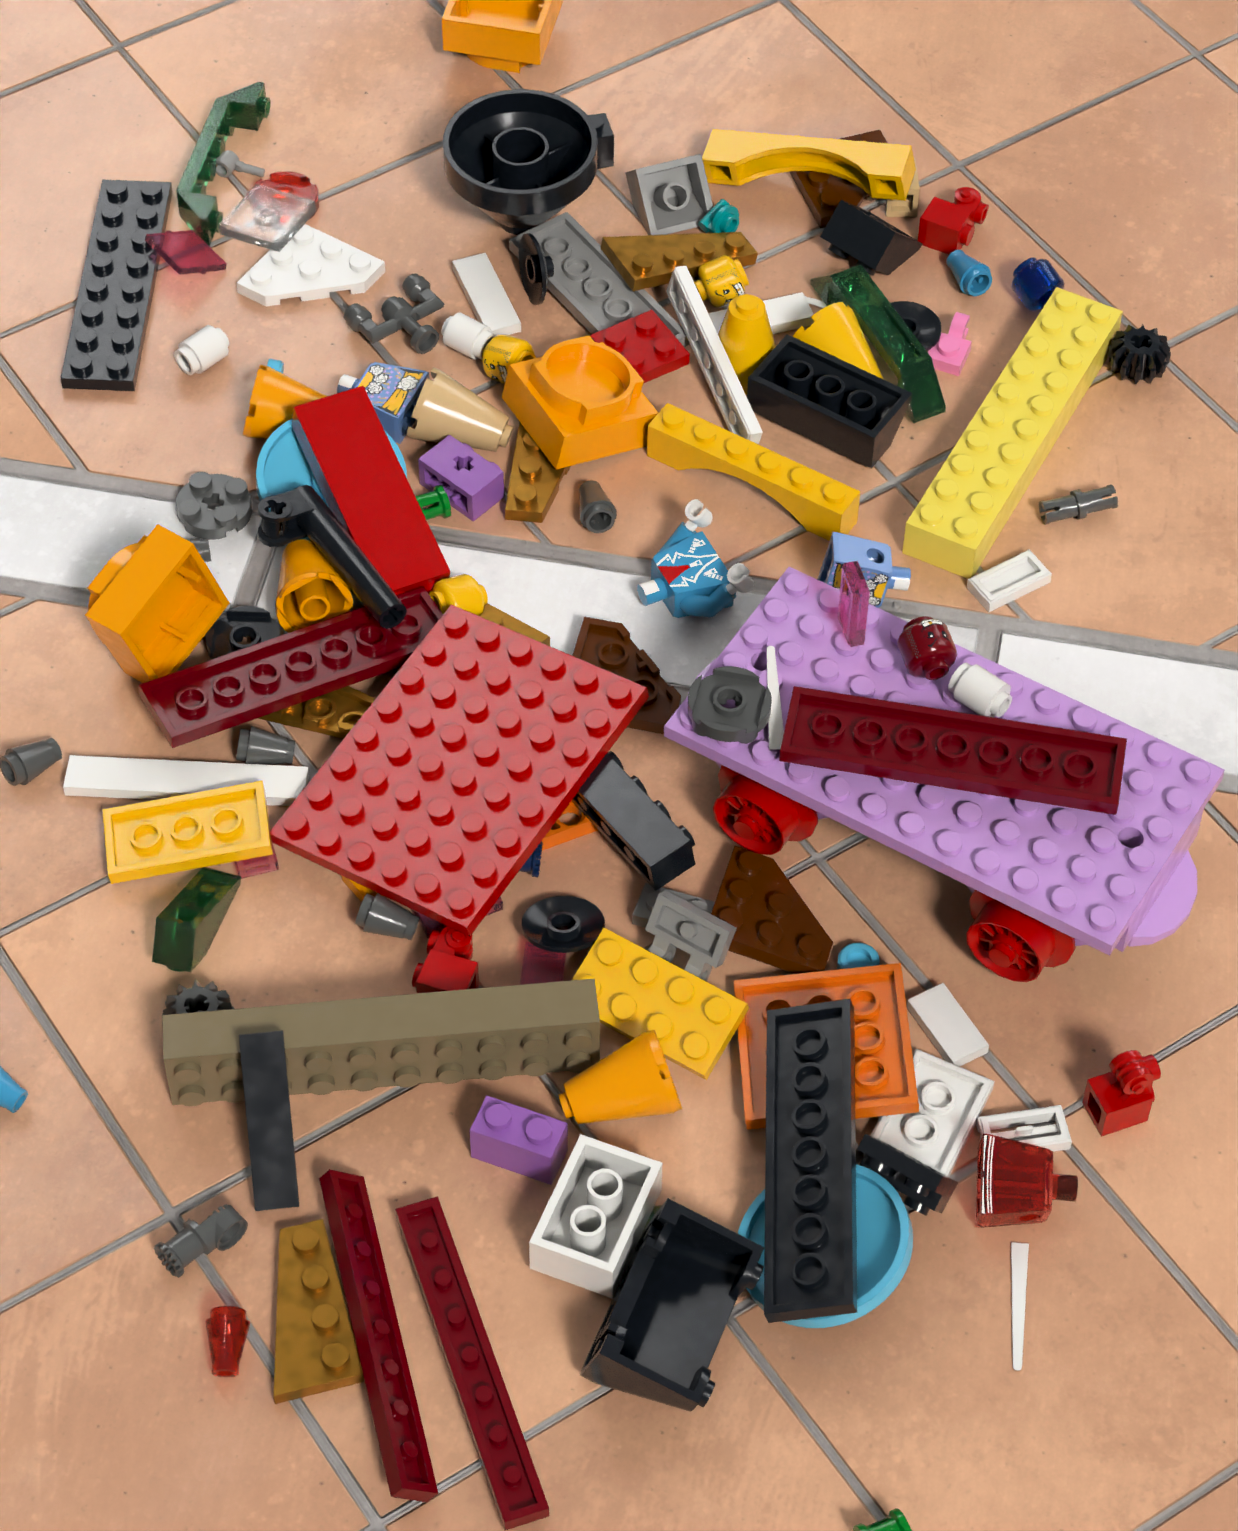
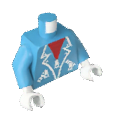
[637,499,754,618]

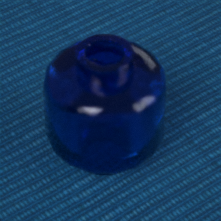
[1011,257,1065,311]

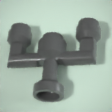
[344,273,444,354]

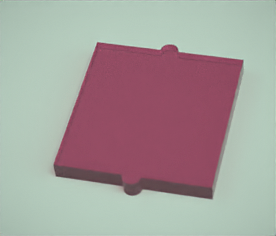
[145,230,227,275]

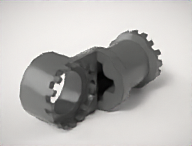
[154,1204,248,1278]

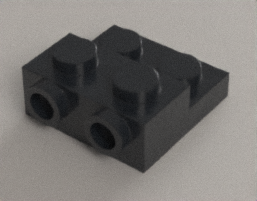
[857,1134,958,1216]

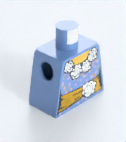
[337,362,429,444]
[817,532,911,608]

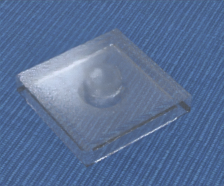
[219,184,317,252]

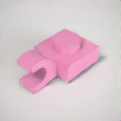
[925,312,972,376]

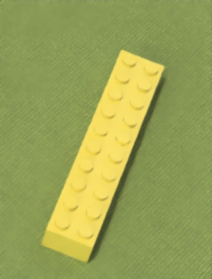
[902,287,1123,579]

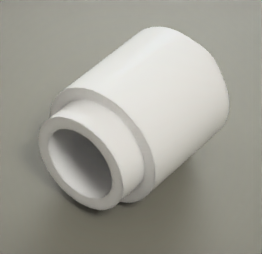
[441,312,496,360]
[174,325,229,375]
[948,663,1012,718]

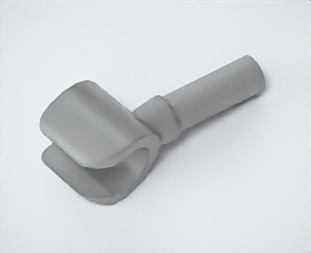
[215,150,265,178]

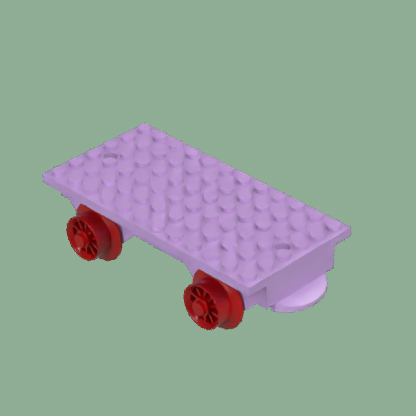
[664,567,1225,982]

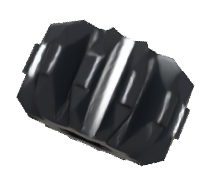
[1108,324,1171,384]

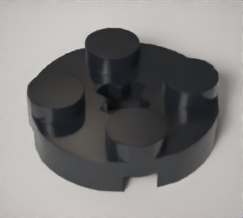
[206,606,284,660]

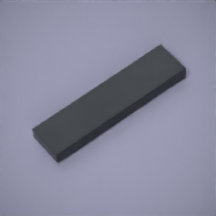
[239,1030,300,1211]

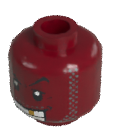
[897,616,957,680]

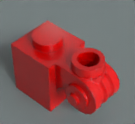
[918,187,989,255]
[412,926,479,993]
[1082,1050,1161,1137]

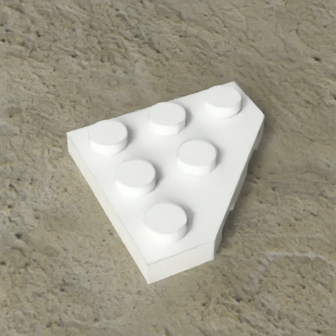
[236,221,386,307]

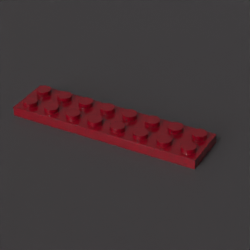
[139,587,443,748]
[779,686,1127,815]

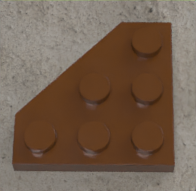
[790,130,887,229]
[572,617,681,734]
[711,846,833,974]

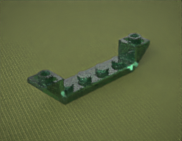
[176,82,270,246]
[810,265,946,423]

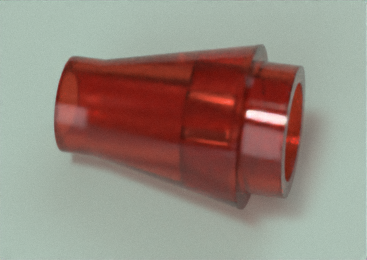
[205,1306,251,1377]

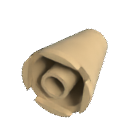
[407,367,514,452]

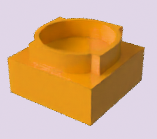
[442,0,563,73]
[502,335,658,470]
[85,524,230,683]

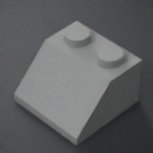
[625,154,713,235]

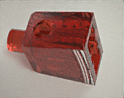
[975,1134,1078,1228]

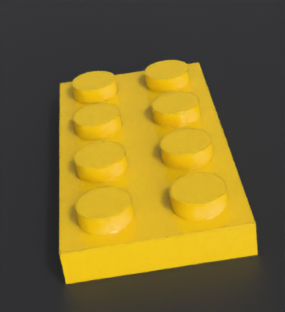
[102,781,273,884]
[572,928,749,1080]

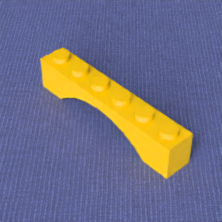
[702,129,916,201]
[647,403,860,541]

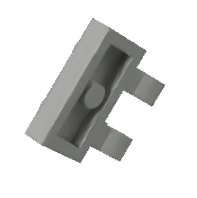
[645,890,737,981]

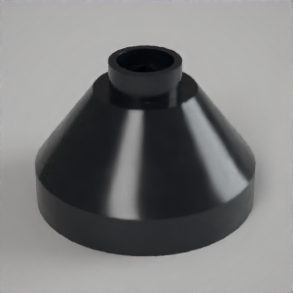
[443,89,598,235]

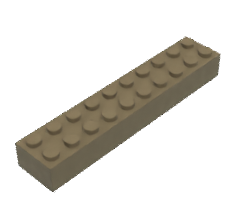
[162,978,600,1106]

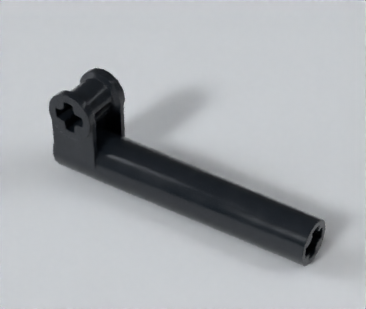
[257,485,407,629]

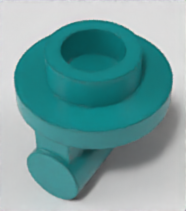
[698,199,739,233]

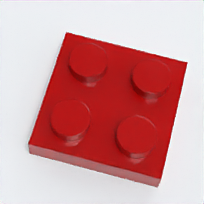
[590,310,690,384]

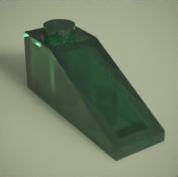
[152,867,241,972]

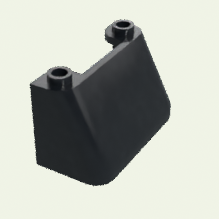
[580,1198,764,1412]

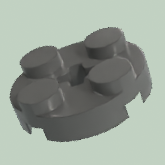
[176,472,252,540]
[688,666,772,744]

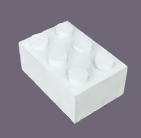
[529,1134,663,1299]

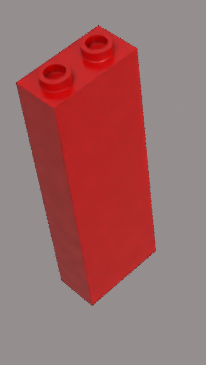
[292,386,451,595]

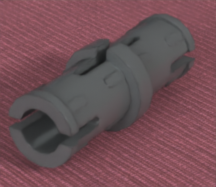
[1039,484,1118,525]

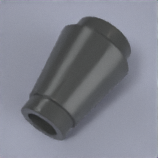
[579,480,617,533]
[236,726,296,765]
[0,738,62,786]
[355,893,420,940]

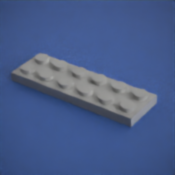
[509,212,689,347]

